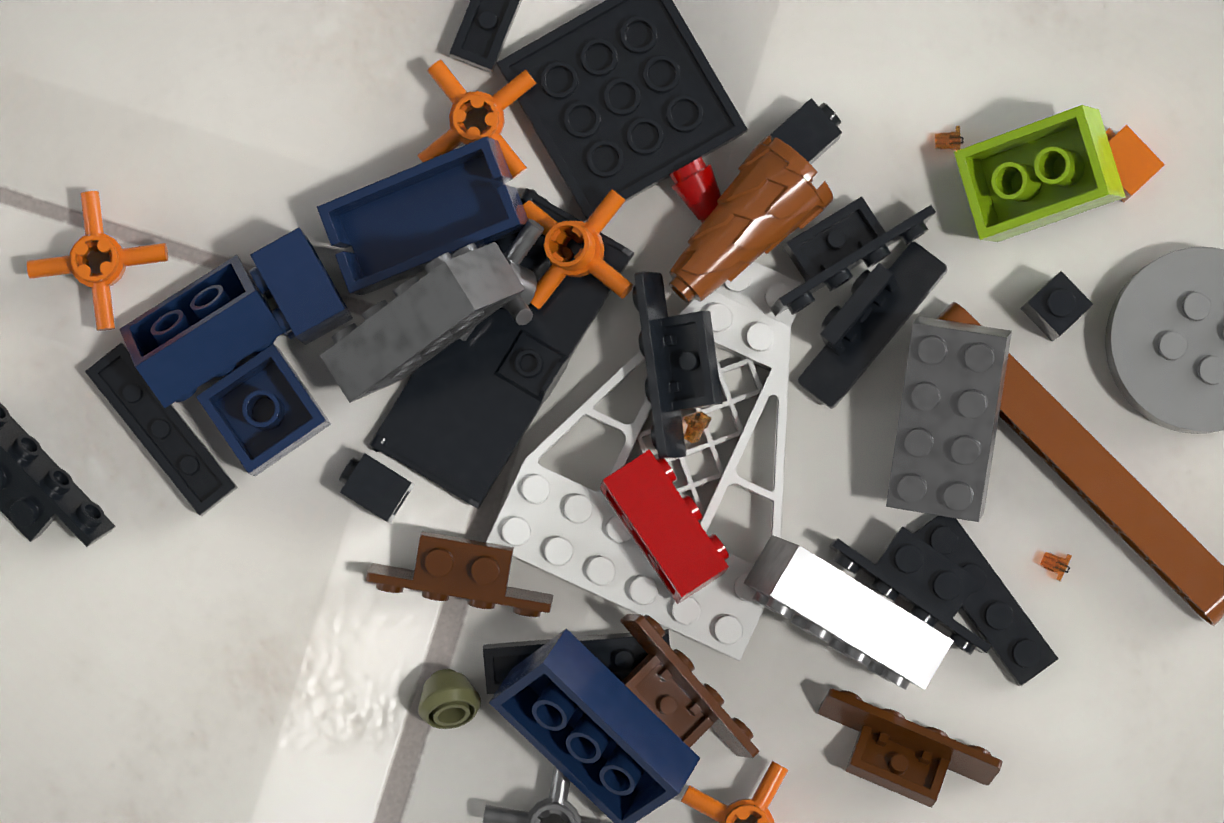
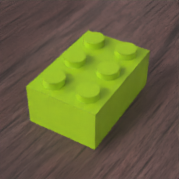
[954,105,1126,242]

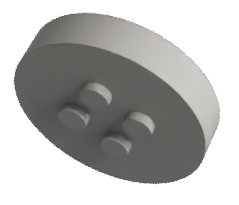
[1105,247,1224,434]

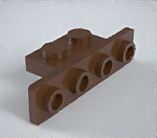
[366,531,554,617]
[620,614,759,759]
[818,689,1003,808]

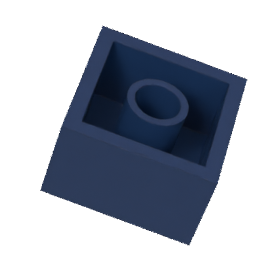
[249,227,353,345]
[196,344,331,476]

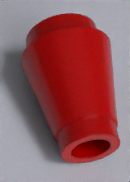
[670,156,721,223]

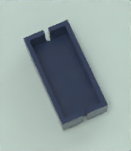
[317,136,528,295]

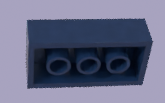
[489,628,700,823]

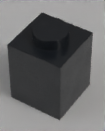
[770,98,842,164]
[1020,271,1093,341]
[339,453,415,524]

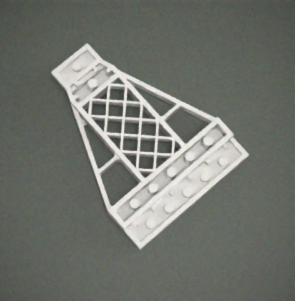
[486,261,803,661]

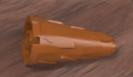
[669,135,833,303]

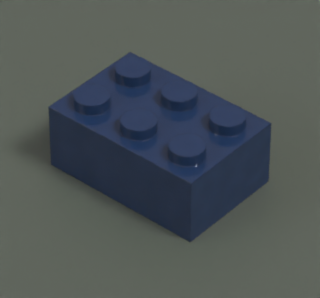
[119,255,283,408]

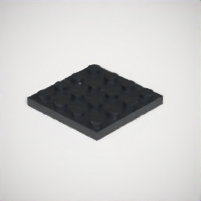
[497,0,748,220]

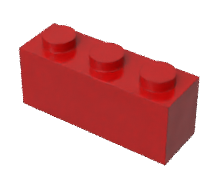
[600,449,729,604]

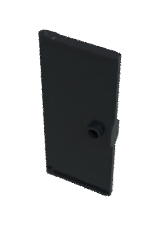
[369,188,634,509]

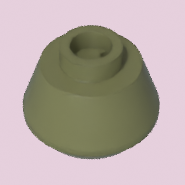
[418,669,481,729]

